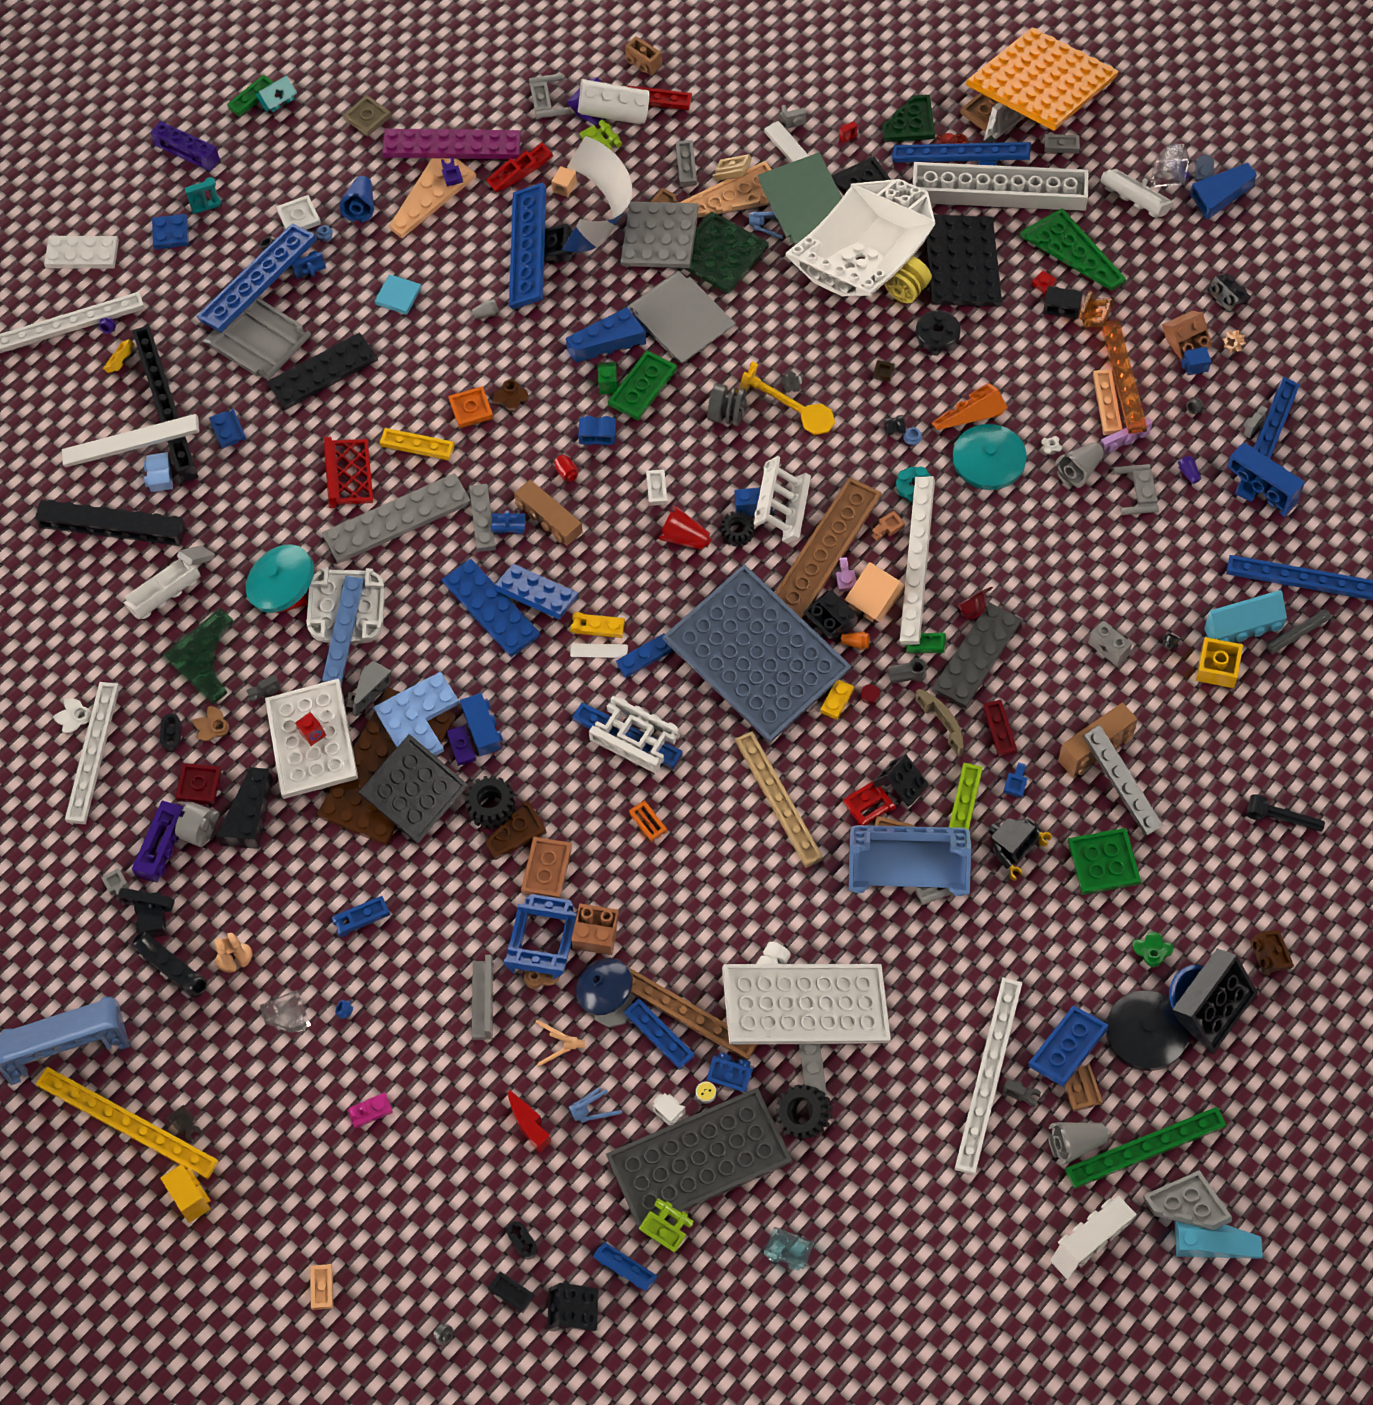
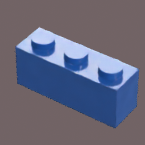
[460,693,503,756]

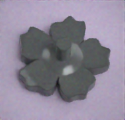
[781,371,803,393]

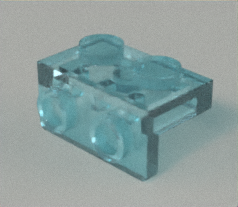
[764,1227,814,1270]

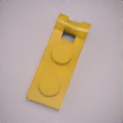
[570,612,625,638]

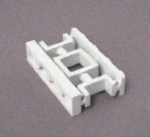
[589,696,680,774]

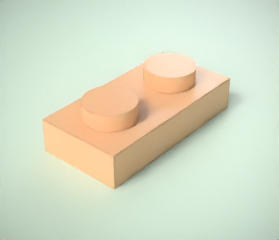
[310,1264,334,1310]

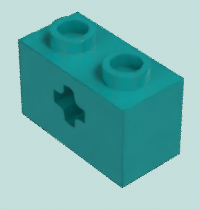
[255,75,297,112]

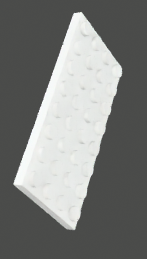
[722,964,891,1044]

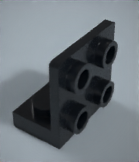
[872,754,929,807]
[547,1283,598,1332]

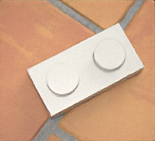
[646,469,668,506]

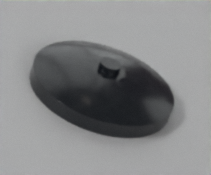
[1106,991,1189,1071]

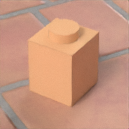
[551,166,577,197]

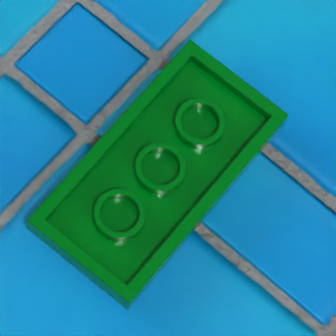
[608,350,677,421]

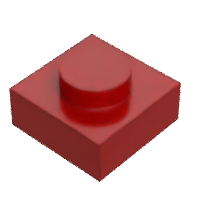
[839,121,858,143]
[1032,270,1057,294]

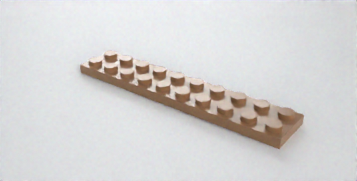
[775,477,882,619]

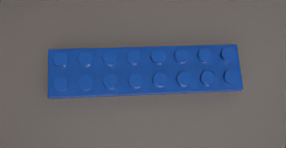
[509,183,546,309]
[196,223,317,333]

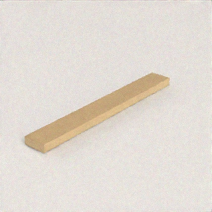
[735,731,823,868]

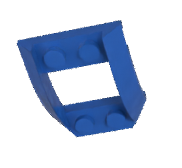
[504,894,577,980]

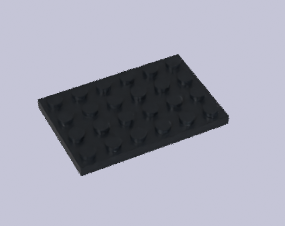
[925,215,1002,307]

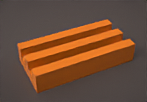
[629,800,667,843]

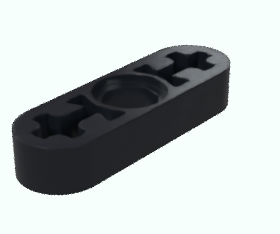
[116,888,175,912]

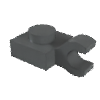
[1003,1079,1041,1106]

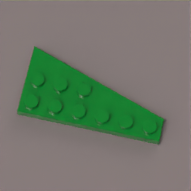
[1019,208,1126,291]

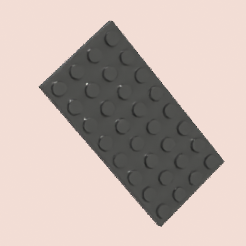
[606,1087,792,1231]

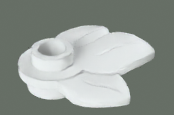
[53,698,91,733]

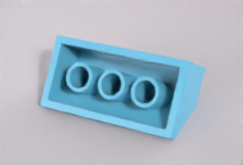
[1204,590,1287,642]

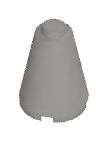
[1055,442,1104,488]
[1048,1122,1110,1165]

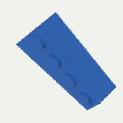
[1227,442,1305,517]

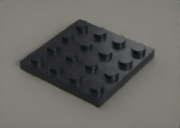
[358,734,468,844]

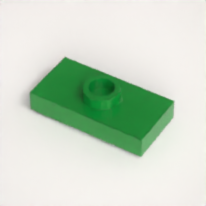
[906,633,946,653]

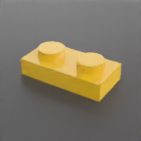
[103,339,135,373]
[820,680,854,720]

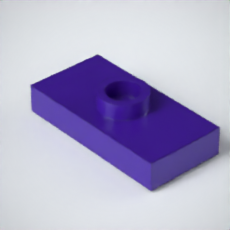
[447,725,476,766]

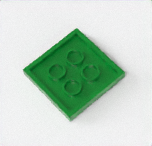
[1067,828,1141,895]

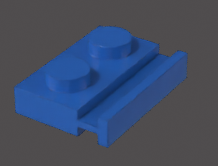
[209,409,246,449]

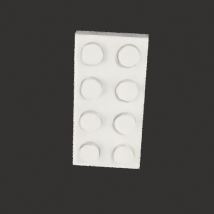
[44,236,119,268]

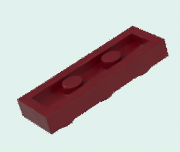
[982,700,1017,757]

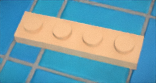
[1093,369,1122,435]

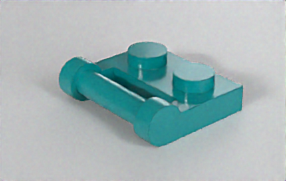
[185,177,222,214]

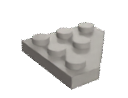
[1143,1170,1232,1230]

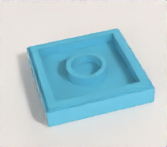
[375,274,422,315]

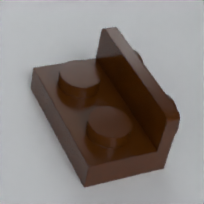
[1250,930,1294,976]

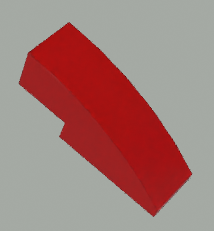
[507,1090,551,1153]

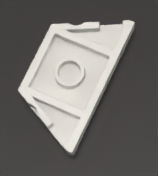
[984,103,1026,140]

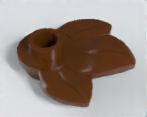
[493,379,529,412]

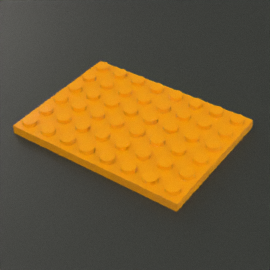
[966,27,1119,131]

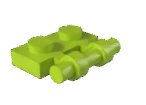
[580,120,622,150]
[639,1198,694,1252]

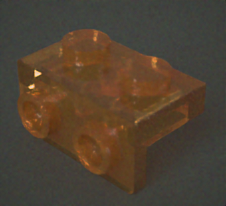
[1079,291,1114,327]

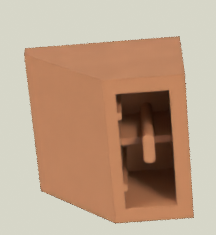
[1162,311,1213,360]
[571,903,619,955]

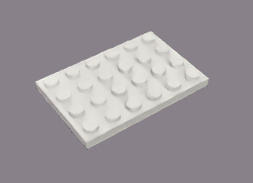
[265,678,358,799]

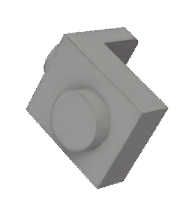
[779,105,806,128]

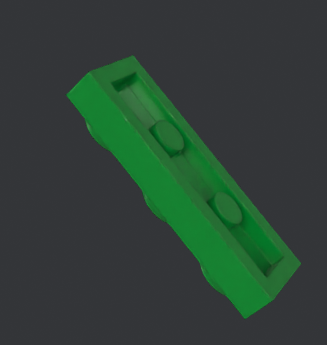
[227,75,274,117]

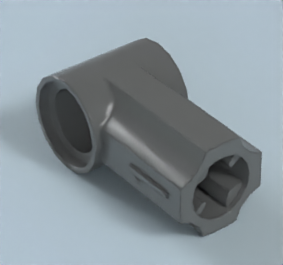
[888,658,926,684]

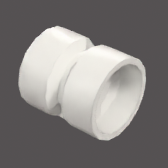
[756,942,791,964]

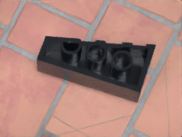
[217,767,273,849]

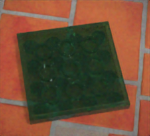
[683,211,769,294]

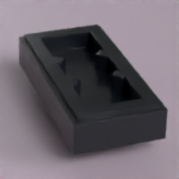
[488,1271,535,1314]

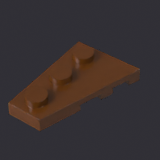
[485,799,547,860]

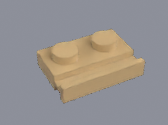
[713,154,752,181]

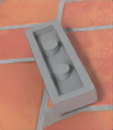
[676,140,697,187]

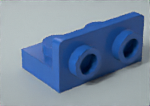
[706,1052,755,1092]

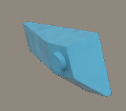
[1174,1221,1263,1259]

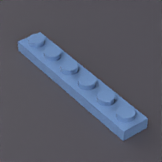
[322,576,365,686]

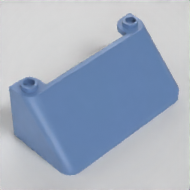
[849,825,971,896]
[0,997,130,1085]

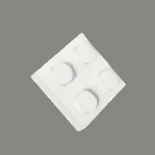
[276,195,321,230]

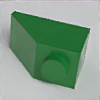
[598,362,617,395]

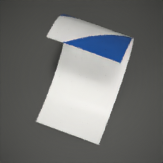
[562,136,632,252]

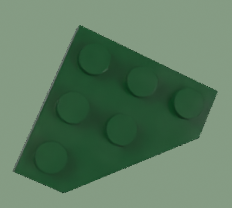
[882,94,935,142]

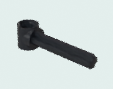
[1246,794,1325,832]

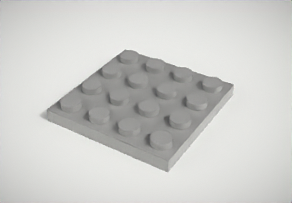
[621,202,699,268]

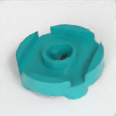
[896,466,931,502]

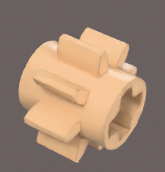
[1222,330,1246,353]

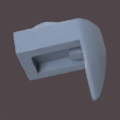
[1195,154,1214,179]

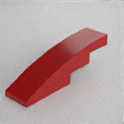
[486,142,554,192]

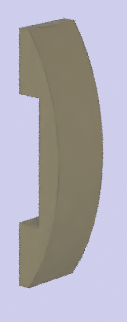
[915,689,963,757]

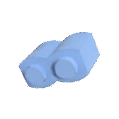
[143,452,173,492]

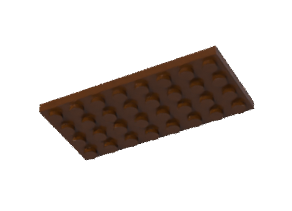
[317,687,456,846]

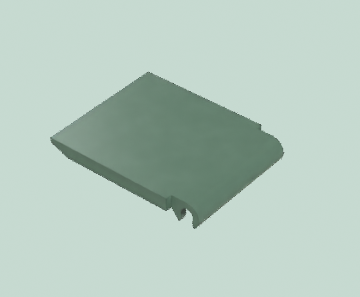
[758,152,842,245]

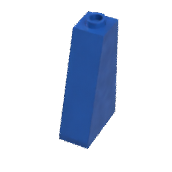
[1190,163,1257,219]

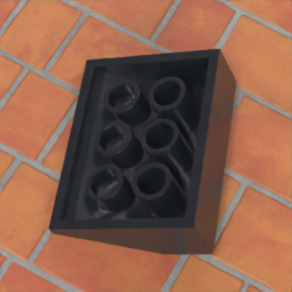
[1172,948,1258,1054]

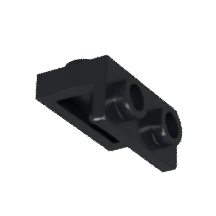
[1207,274,1251,312]

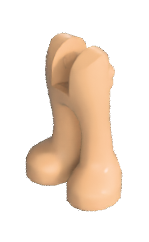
[215,933,253,973]

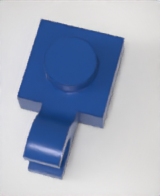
[1003,762,1028,798]

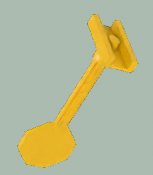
[738,361,835,435]

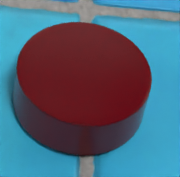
[861,684,880,704]

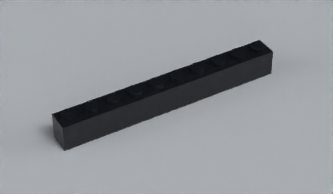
[132,325,199,483]

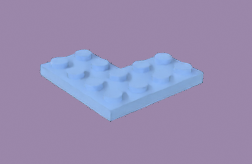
[373,671,460,756]

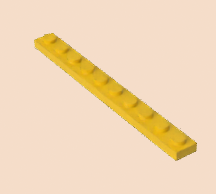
[36,1067,219,1180]

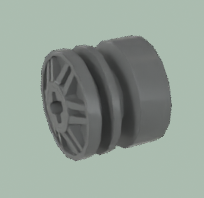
[707,383,747,426]

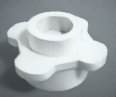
[1041,436,1062,455]

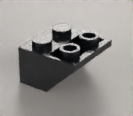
[803,590,857,639]

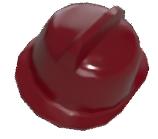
[953,587,993,620]

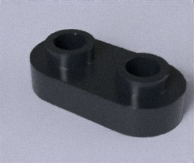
[160,713,182,751]

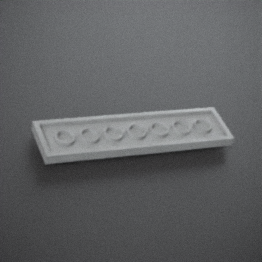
[322,473,471,564]

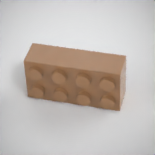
[1058,702,1138,778]

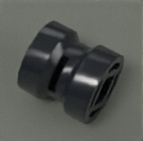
[884,415,906,436]

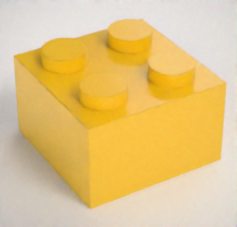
[1196,637,1243,688]
[160,1164,211,1223]

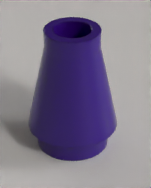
[1178,455,1202,484]

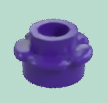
[99,317,116,334]

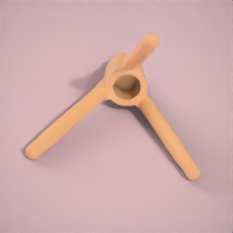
[536,1020,585,1066]

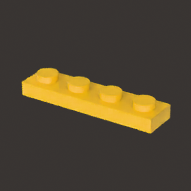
[379,428,455,461]

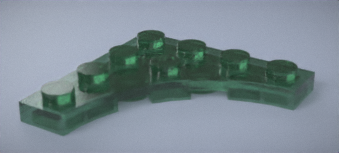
[163,607,234,705]

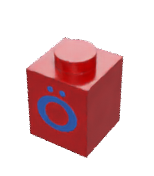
[295,712,327,746]

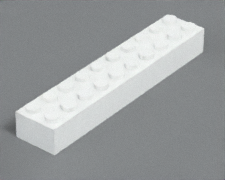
[912,162,1088,211]

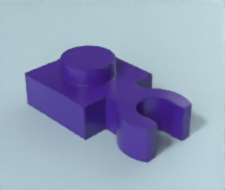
[441,157,463,187]

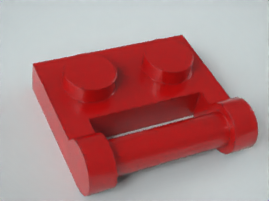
[843,780,895,825]

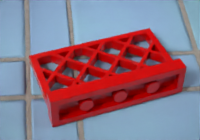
[324,437,373,508]

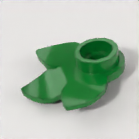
[1133,931,1173,967]

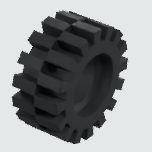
[721,511,754,547]

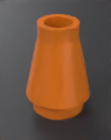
[841,631,870,650]

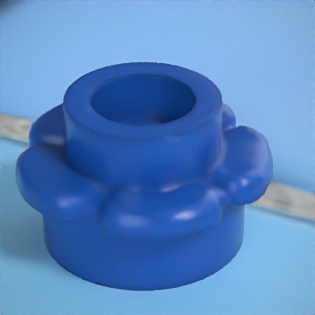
[335,1000,353,1019]

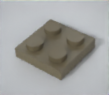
[343,95,392,136]

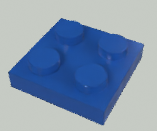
[152,214,189,250]

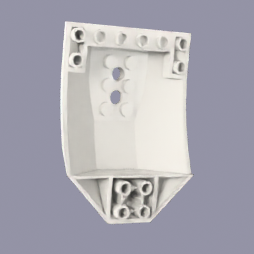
[786,179,935,296]

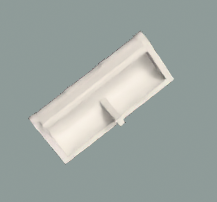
[578,79,649,124]
[1100,169,1174,218]
[123,559,201,620]

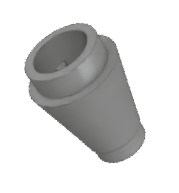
[472,299,499,319]

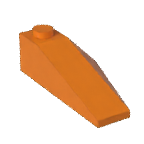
[931,383,1008,430]

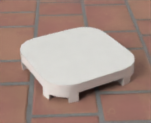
[306,567,385,643]

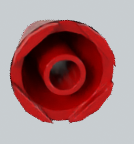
[658,506,712,550]

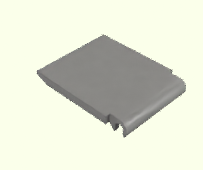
[628,271,736,364]
[203,298,311,380]

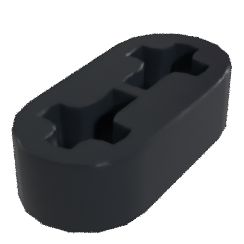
[507,1221,538,1260]

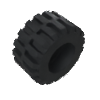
[465,775,516,830]
[776,1085,833,1138]

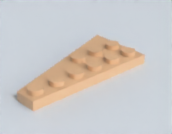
[389,158,476,238]
[679,161,772,218]

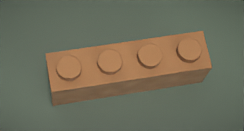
[514,480,583,546]

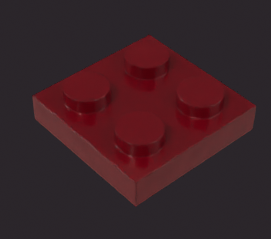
[175,763,222,805]

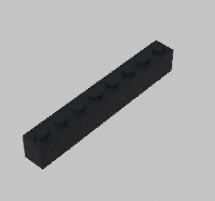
[35,500,186,546]

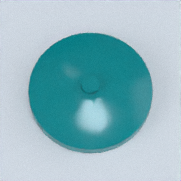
[953,424,1027,490]
[246,544,314,613]

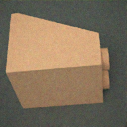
[845,562,905,622]

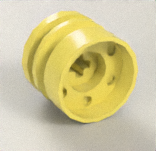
[884,256,932,304]

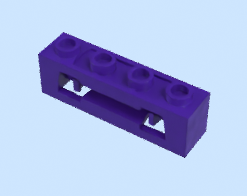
[151,121,220,171]
[132,800,185,883]

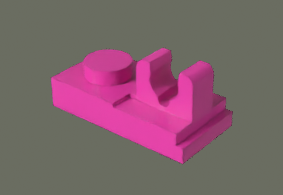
[347,1092,393,1129]

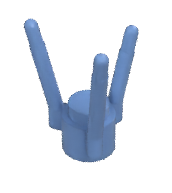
[749,211,783,239]
[569,1087,622,1123]

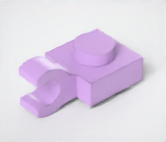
[836,557,857,592]

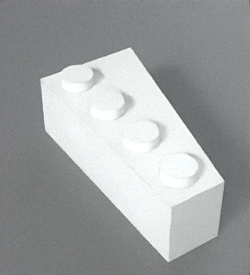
[1050,1196,1137,1280]

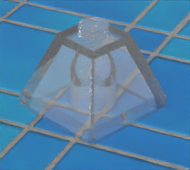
[260,990,311,1033]

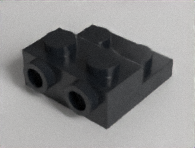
[544,223,575,263]

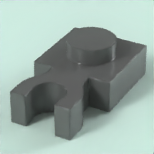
[246,674,281,702]

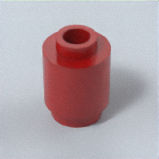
[554,455,579,482]

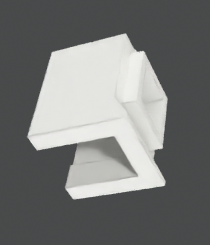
[653,1093,686,1126]

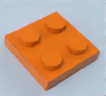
[448,386,493,428]

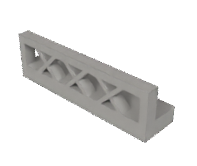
[472,955,494,1040]

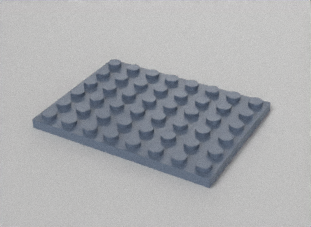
[663,564,852,743]

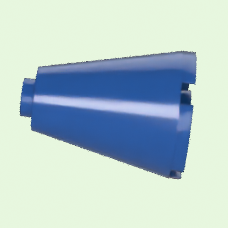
[340,176,374,222]

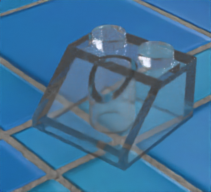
[1149,144,1190,187]

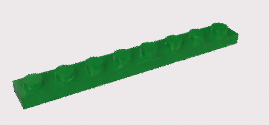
[1065,1107,1227,1189]

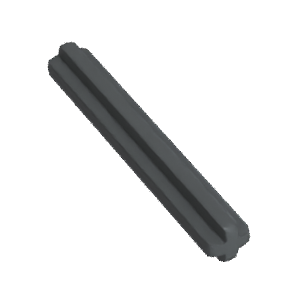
[1266,610,1331,654]

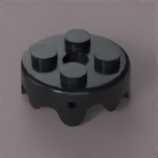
[915,310,960,356]

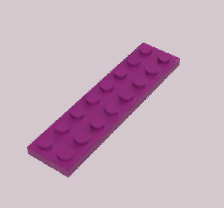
[382,129,521,159]

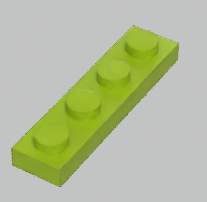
[949,763,983,830]

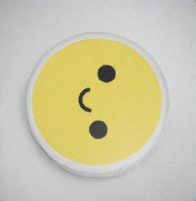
[696,1082,716,1104]

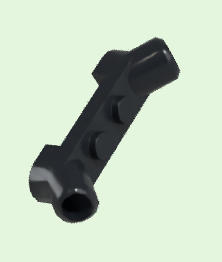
[132,931,208,998]

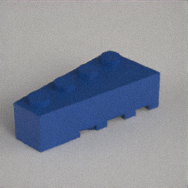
[566,307,646,363]

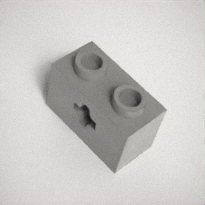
[1088,621,1132,666]

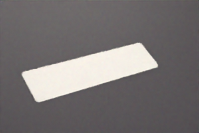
[570,643,628,658]

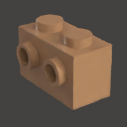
[625,36,662,76]

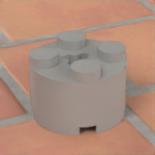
[175,802,219,847]

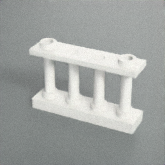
[754,456,811,544]

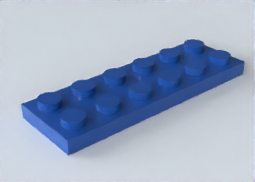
[442,559,540,657]

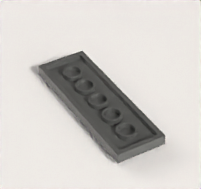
[932,602,1022,709]

